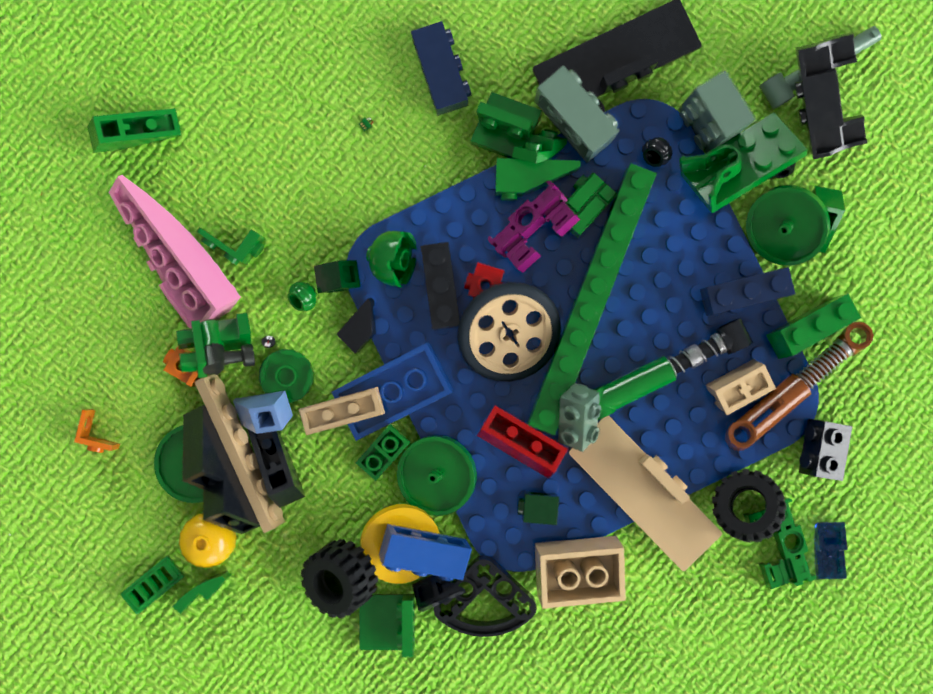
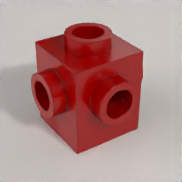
[464,262,504,300]

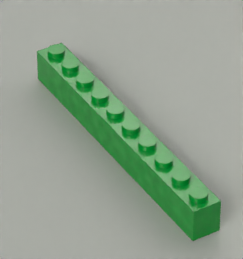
[527,163,657,435]

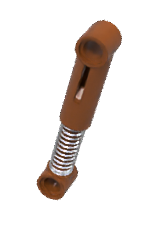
[725,322,873,451]

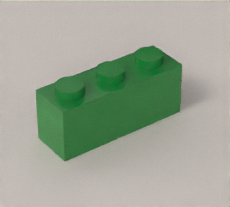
[766,293,861,359]

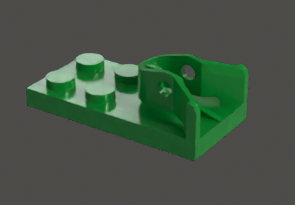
[679,113,808,213]

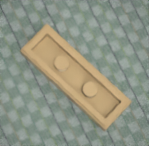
[298,387,385,435]

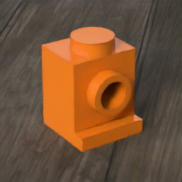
[163,346,201,387]

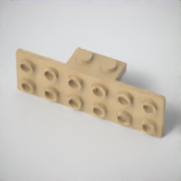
[568,416,722,571]

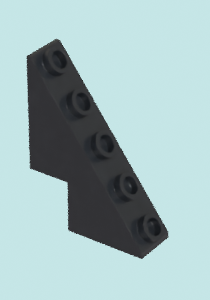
[182,405,260,534]

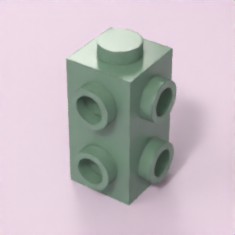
[558,383,601,452]

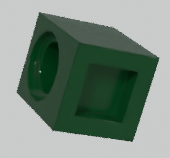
[314,260,360,293]
[517,491,559,525]

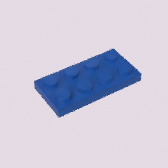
[332,342,454,441]

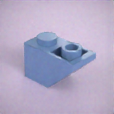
[233,391,293,434]

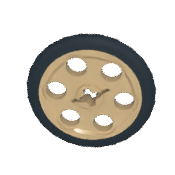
[457,282,561,382]

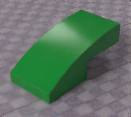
[172,571,232,614]

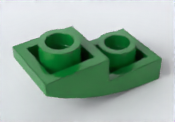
[512,129,567,163]
[356,424,410,481]

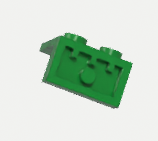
[359,594,415,657]

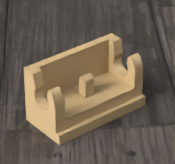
[706,359,776,415]

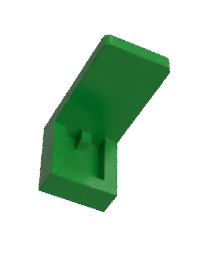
[197,227,265,265]

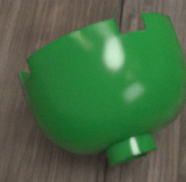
[366,231,417,287]

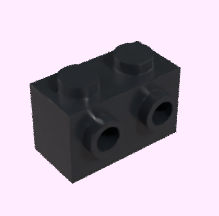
[798,419,852,481]

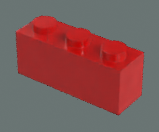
[477,405,568,478]

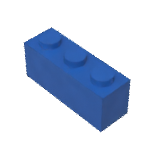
[379,524,472,581]

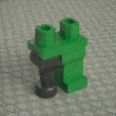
[176,313,255,378]

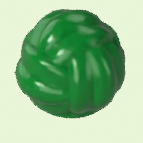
[288,282,317,311]

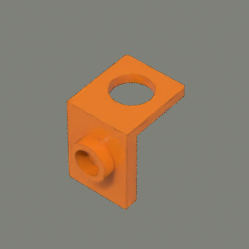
[74,409,120,453]

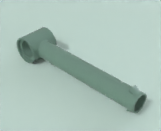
[759,26,882,110]

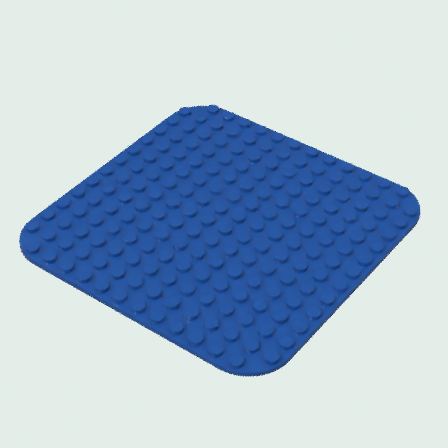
[347,99,819,572]

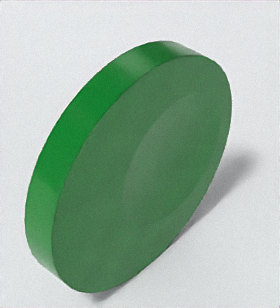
[746,185,830,266]
[154,425,203,503]
[397,435,477,516]

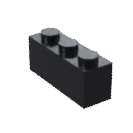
[421,242,460,330]

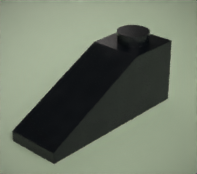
[247,429,305,508]

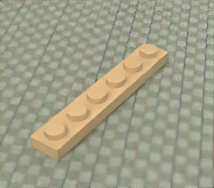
[194,374,285,533]

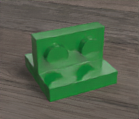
[471,92,542,159]

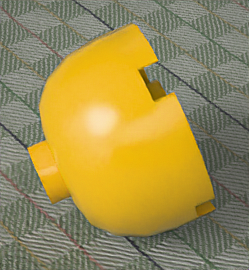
[179,513,237,568]

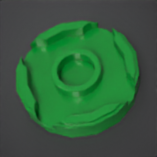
[259,349,314,403]

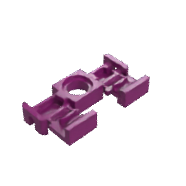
[488,181,580,273]

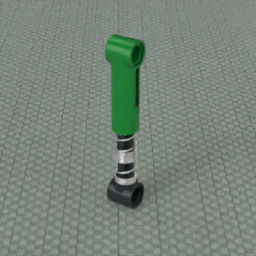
[593,318,753,420]

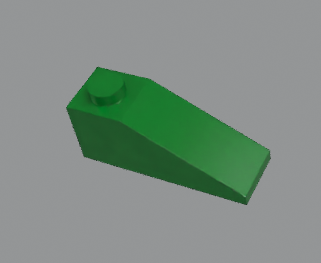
[87,108,182,153]
[495,158,581,201]

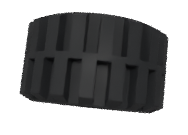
[712,469,787,542]
[301,539,378,618]

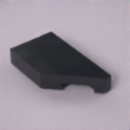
[337,298,376,353]
[412,575,466,612]

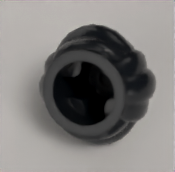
[642,137,673,167]

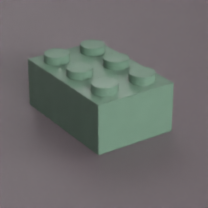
[534,65,619,163]
[679,71,756,153]

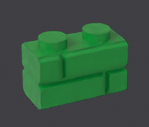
[560,172,617,238]

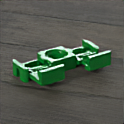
[743,498,816,589]

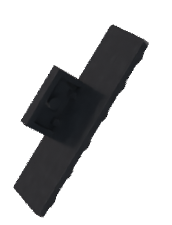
[532,0,702,97]

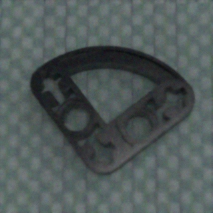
[434,555,537,637]

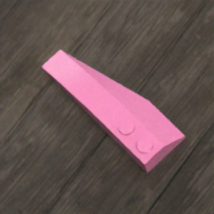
[109,175,241,329]

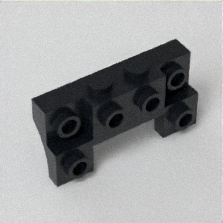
[795,32,867,159]

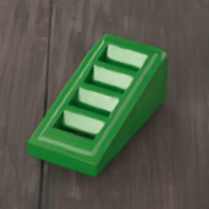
[120,555,185,615]

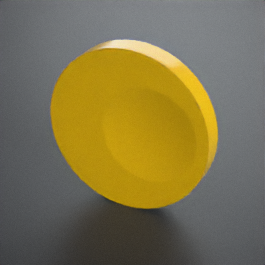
[360,504,440,584]

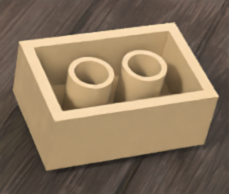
[535,536,626,609]

